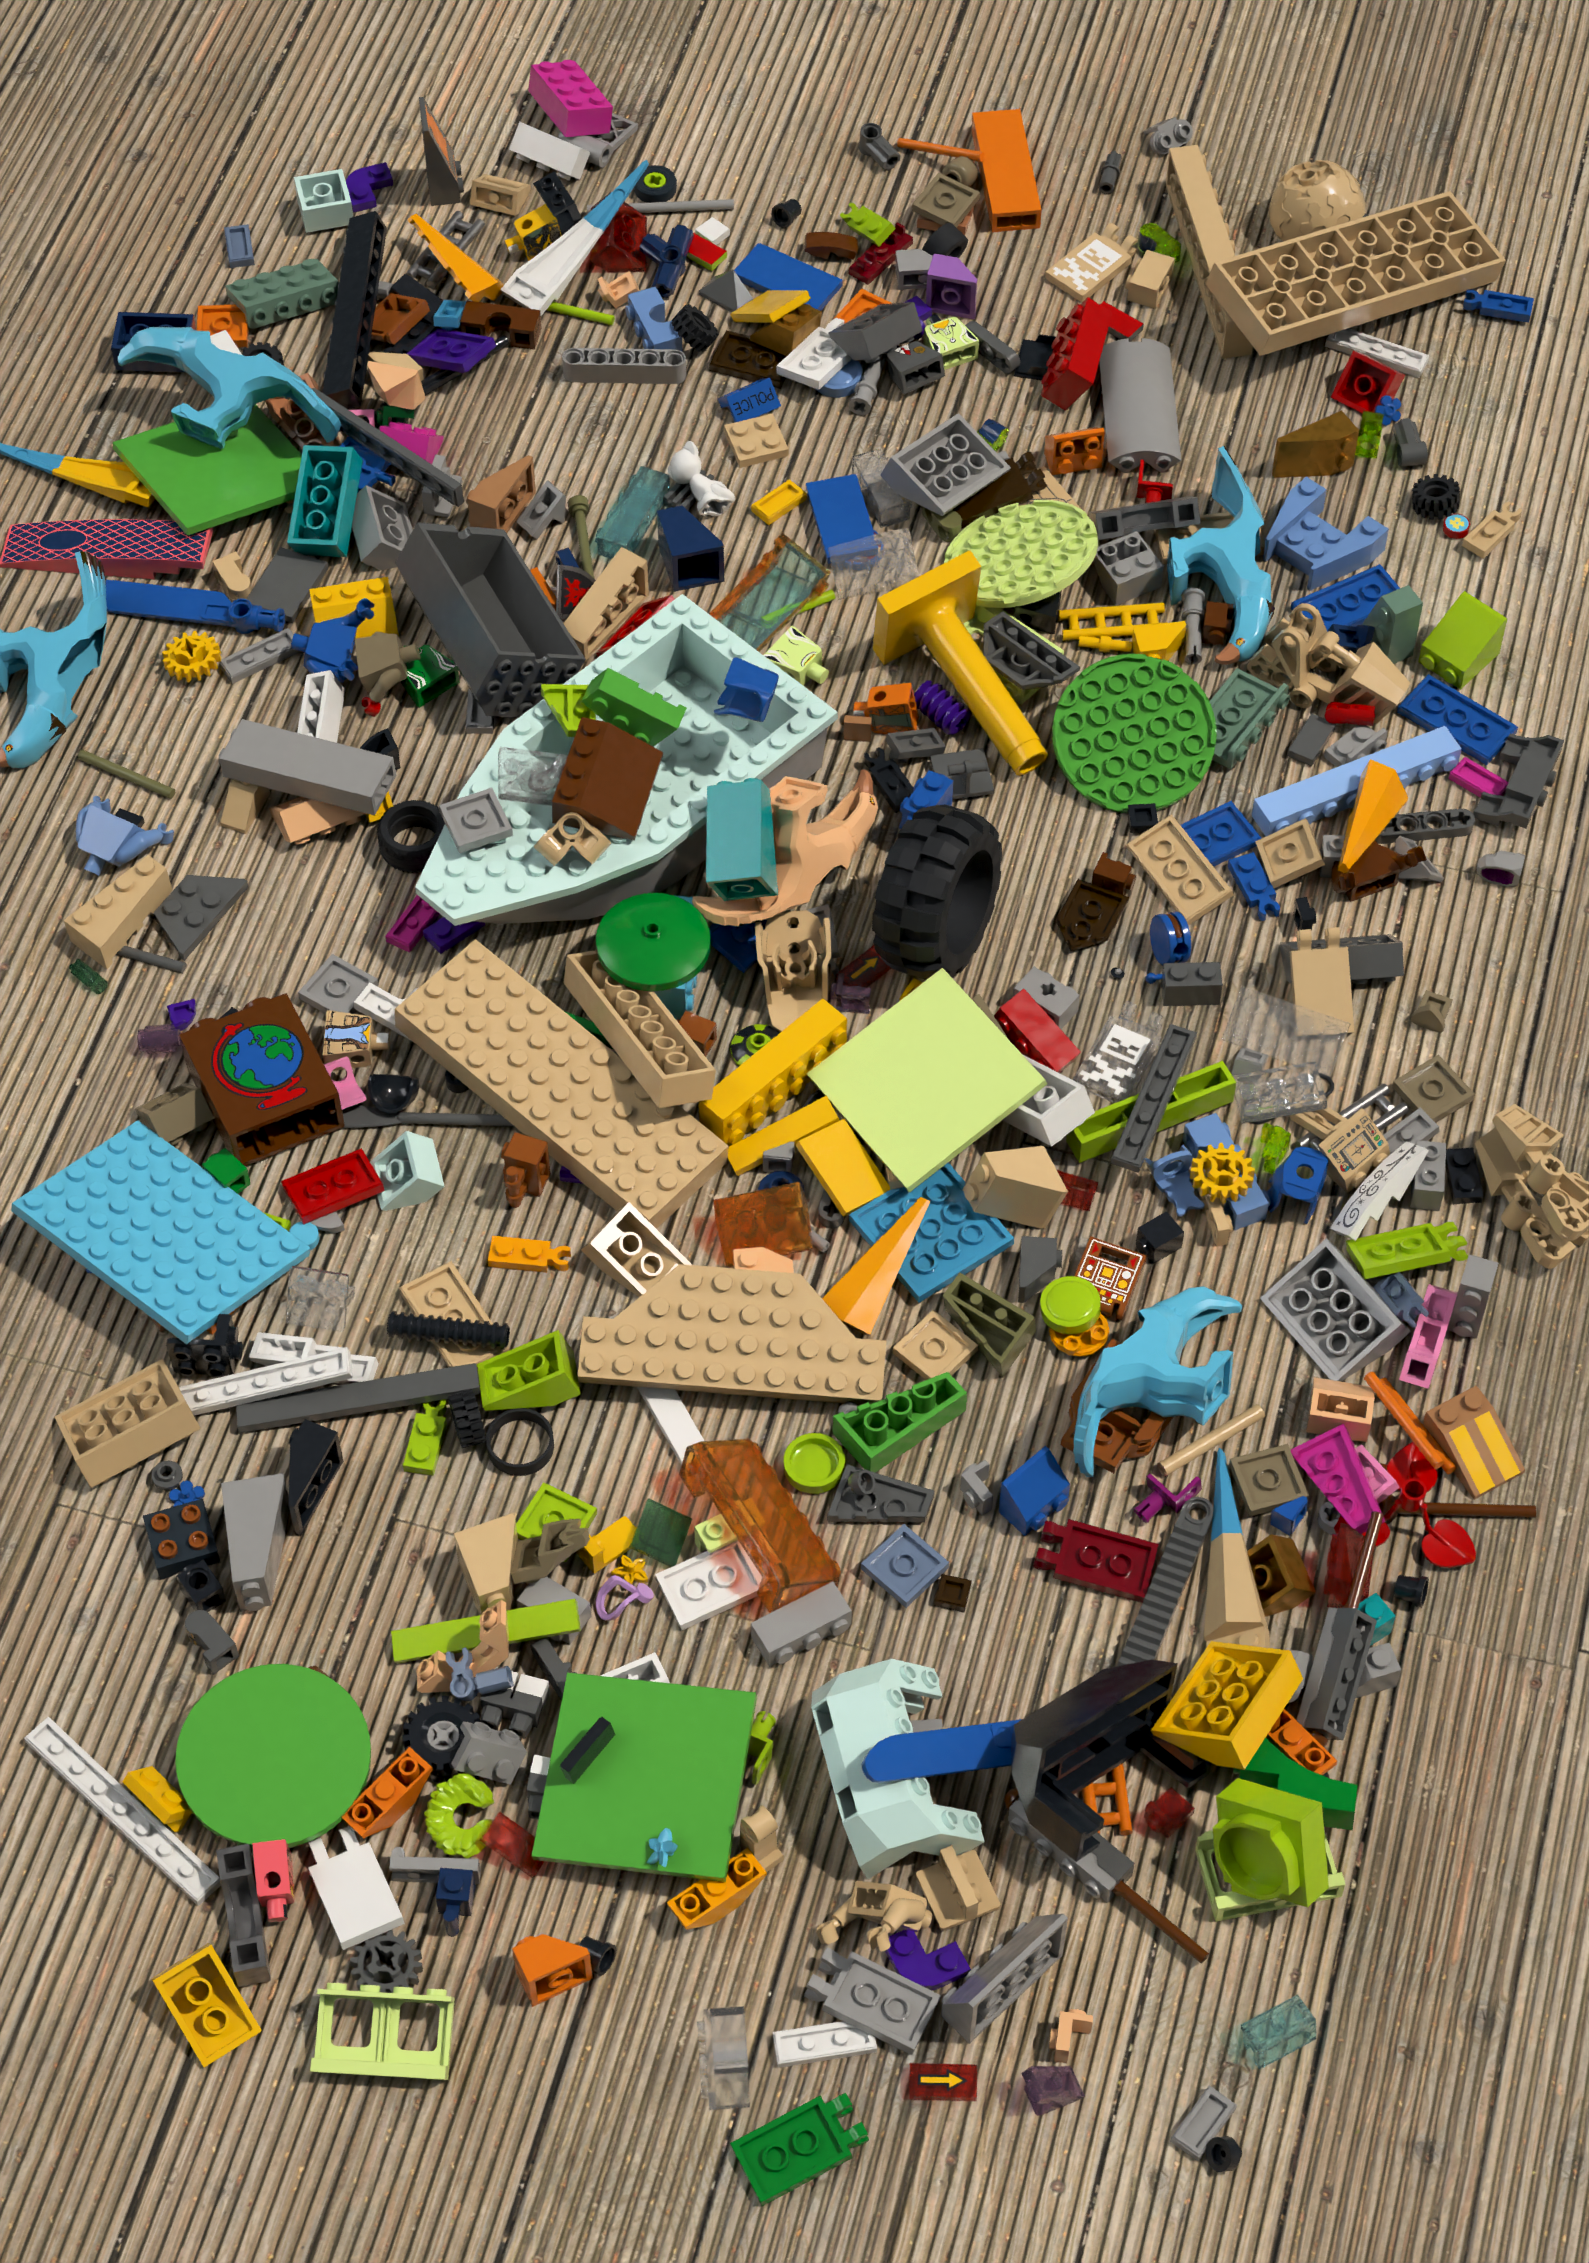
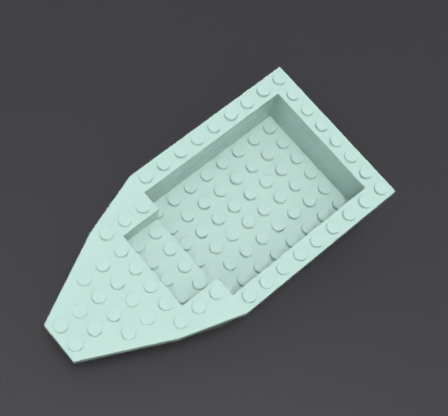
[415,594,838,926]

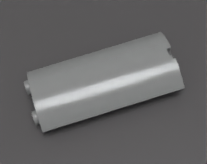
[1099,338,1181,473]

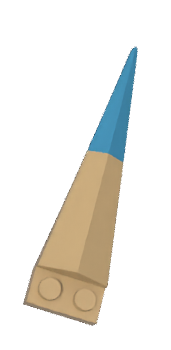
[1204,1448,1270,1648]

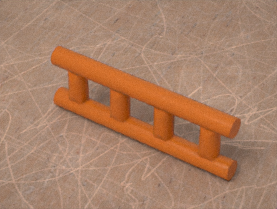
[1364,1372,1457,1475]
[1082,1763,1133,1836]

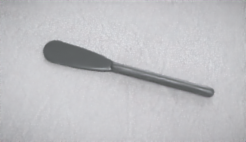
[342,1105,514,1128]

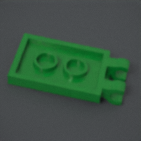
[730,2093,869,2206]

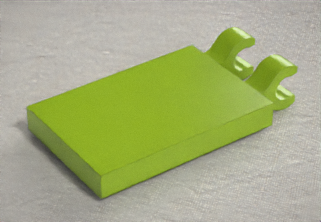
[1346,1222,1468,1279]

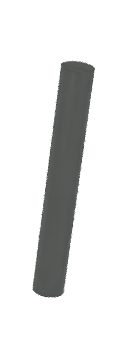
[116,946,187,974]

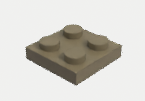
[912,172,980,228]
[1392,1054,1475,1123]
[1229,1444,1309,1517]

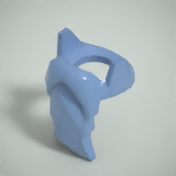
[1145,1145,1205,1216]

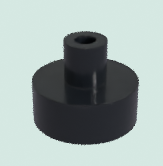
[1206,2136,1242,2172]

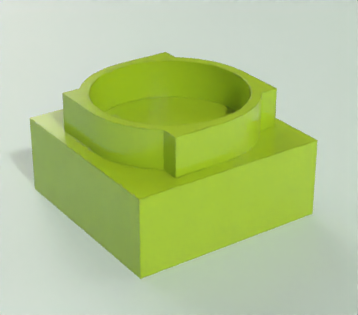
[1212,1778,1329,1908]

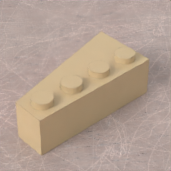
[64,855,173,969]

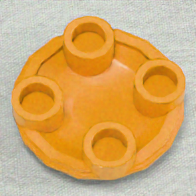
[1049,1312,1109,1357]

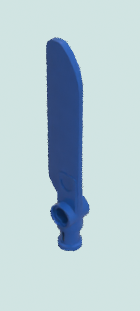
[106,579,285,634]
[861,1719,1022,1783]

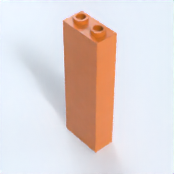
[971,109,1042,232]

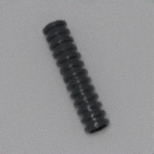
[387,1311,510,1350]

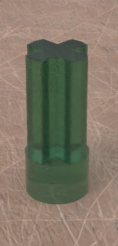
[69,959,108,994]

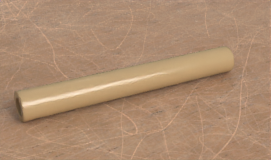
[1157,1404,1265,1476]

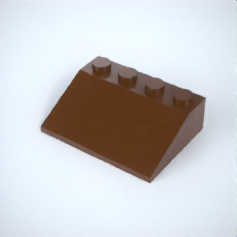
[552,717,663,841]

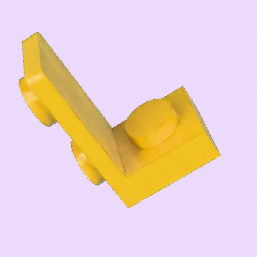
[576,1516,643,1574]

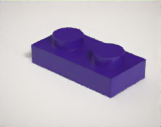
[423,917,485,954]

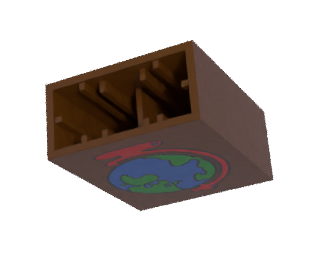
[179,993,345,1166]

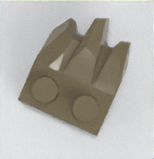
[511,1519,590,1584]

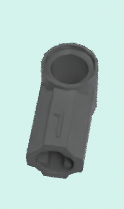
[859,123,900,171]
[1393,418,1428,467]

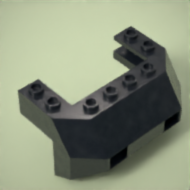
[1011,1659,1212,1862]

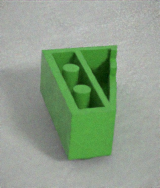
[581,668,687,747]

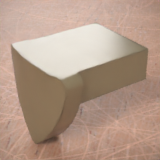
[1411,990,1453,1032]

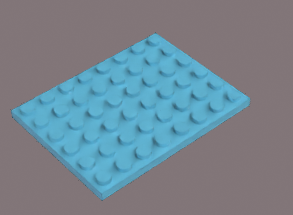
[11,1120,311,1344]

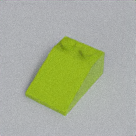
[477,1330,581,1411]

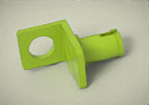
[748,1711,776,1785]

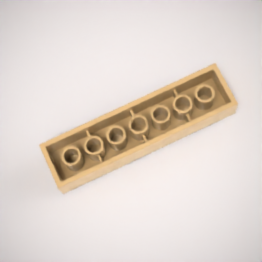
[564,950,716,1108]

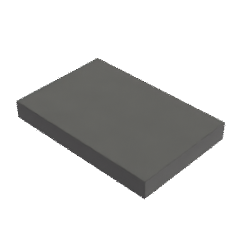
[247,547,328,623]

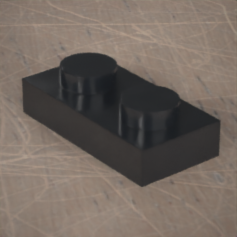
[1445,1147,1484,1205]

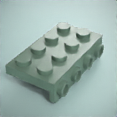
[225,259,338,329]
[1209,668,1290,770]

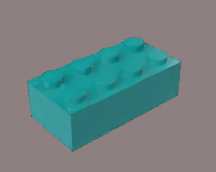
[287,445,363,557]

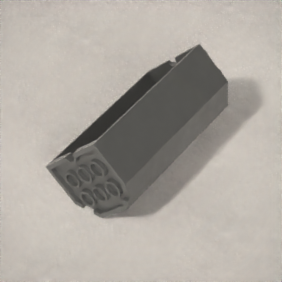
[395,522,586,717]

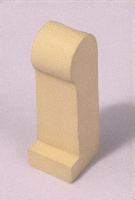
[740,1805,784,1872]

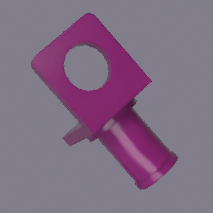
[1133,1473,1202,1523]

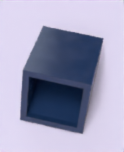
[657,506,725,592]

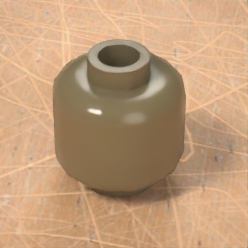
[942,156,978,187]

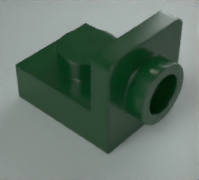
[376,405,414,426]

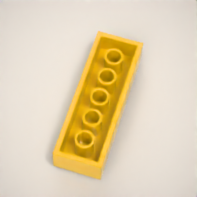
[699,998,847,1147]

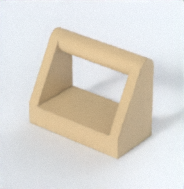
[470,174,531,216]

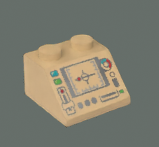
[1318,1108,1390,1194]

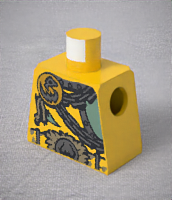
[504,204,562,261]

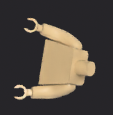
[816,1881,932,1951]

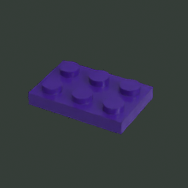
[407,328,496,373]

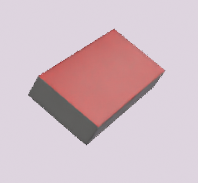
[1100,301,1144,342]

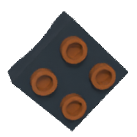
[143,1499,221,1580]

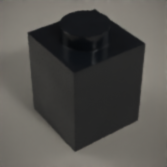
[1136,1211,1184,1264]

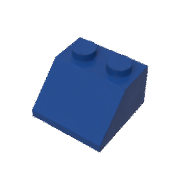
[999,1446,1070,1536]

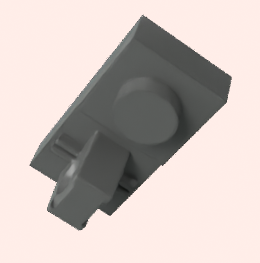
[886,728,946,763]

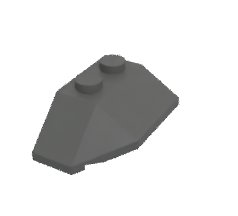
[983,612,1080,690]

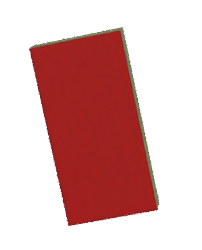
[687,233,727,271]

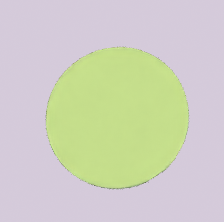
[944,500,1098,608]

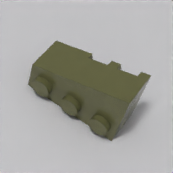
[943,1272,1036,1377]

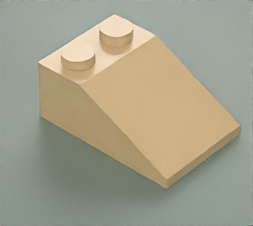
[581,1203,692,1297]

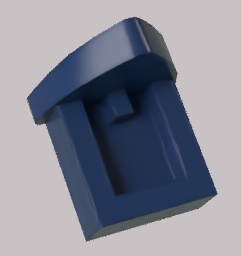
[1328,624,1375,654]

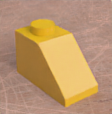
[1132,621,1186,661]

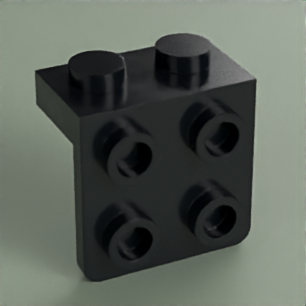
[166,1314,243,1378]

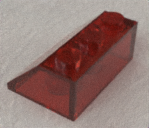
[590,192,647,273]

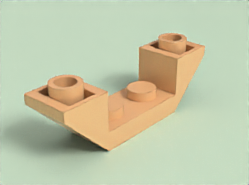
[416,1600,509,1693]

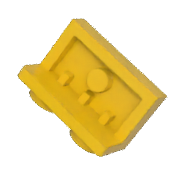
[122,1766,192,1832]

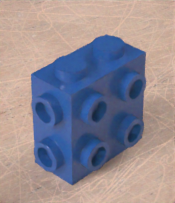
[899,770,953,829]

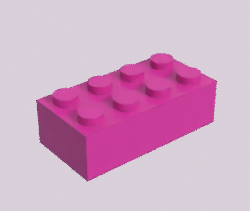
[528,60,613,137]

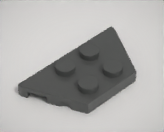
[154,875,248,961]

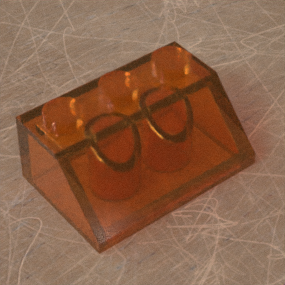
[713,1182,813,1267]

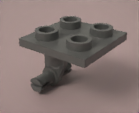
[930,748,994,799]

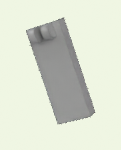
[389,1847,481,1884]

